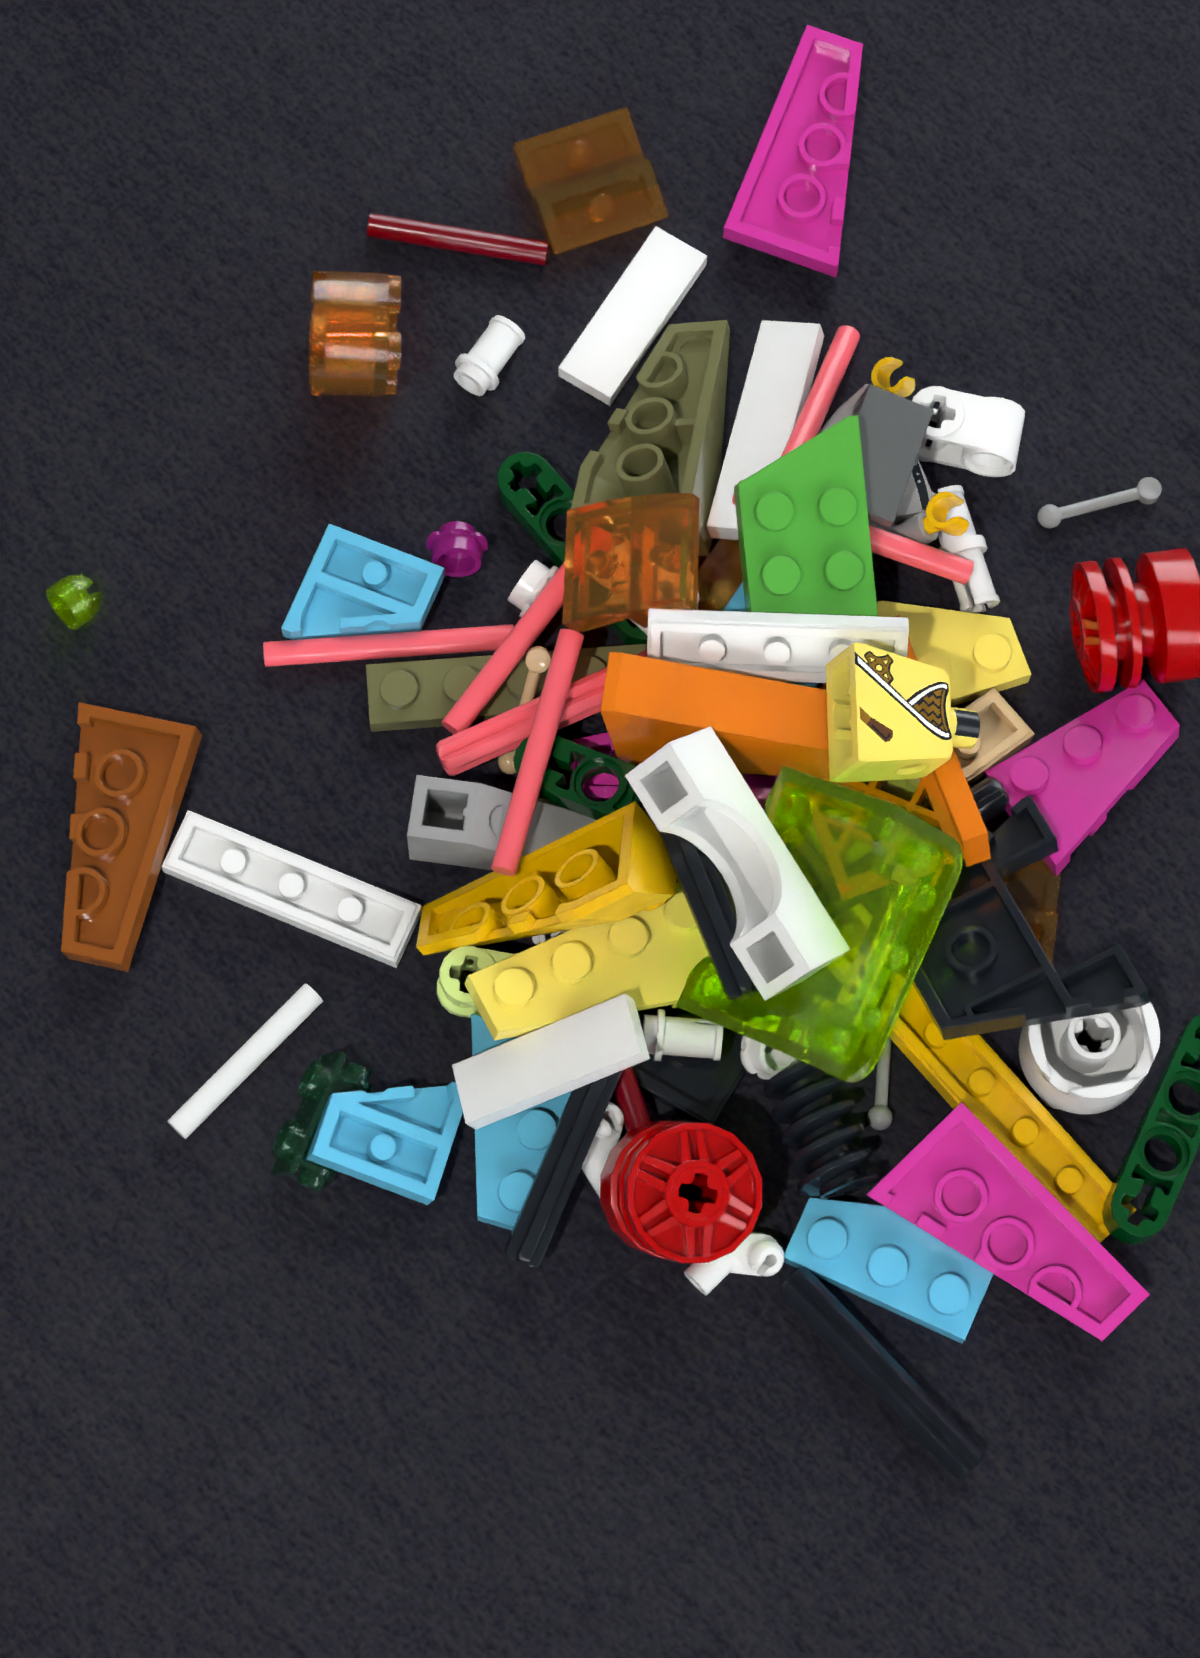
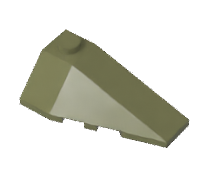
[570,320,730,558]

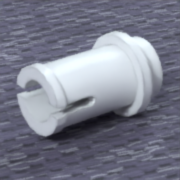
[453,315,525,396]
[643,1009,723,1061]

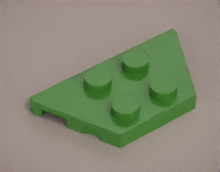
[734,415,878,617]

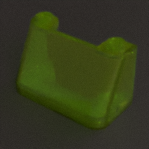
[676,766,963,1083]

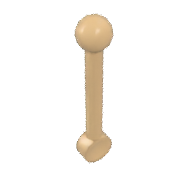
[498,646,551,774]

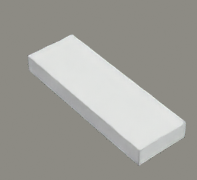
[559,226,707,406]
[452,993,650,1130]

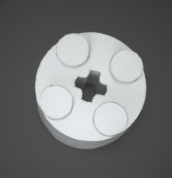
[1019,1002,1160,1114]

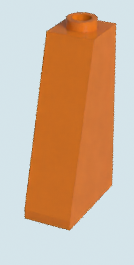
[600,652,829,778]

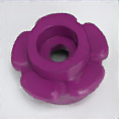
[426,521,488,577]

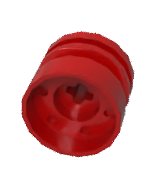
[1069,548,1200,693]
[600,1121,762,1263]

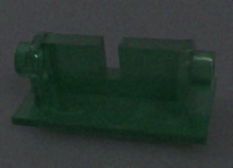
[270,1052,372,1192]

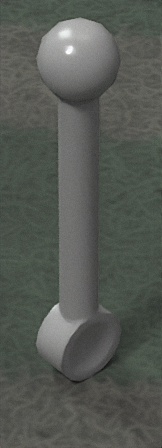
[1038,477,1162,528]
[867,1028,893,1130]

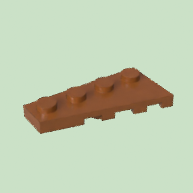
[61,702,202,972]

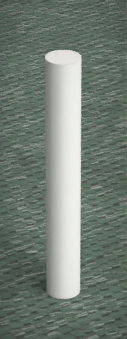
[167,983,323,1139]

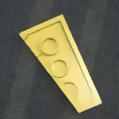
[465,882,725,1041]

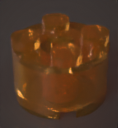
[309,270,401,397]

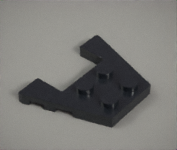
[884,795,1150,1040]

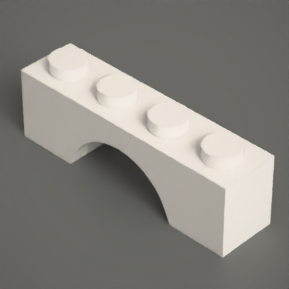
[625,726,851,1001]

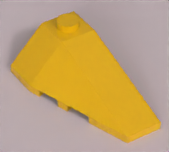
[416,801,677,955]

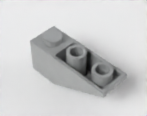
[407,775,596,870]

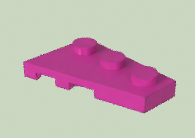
[985,679,1180,877]

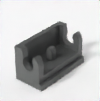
[851,384,934,528]

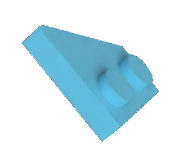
[281,524,445,640]
[306,1082,463,1205]

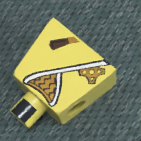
[826,642,980,783]

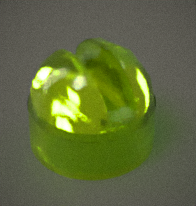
[46,575,102,630]

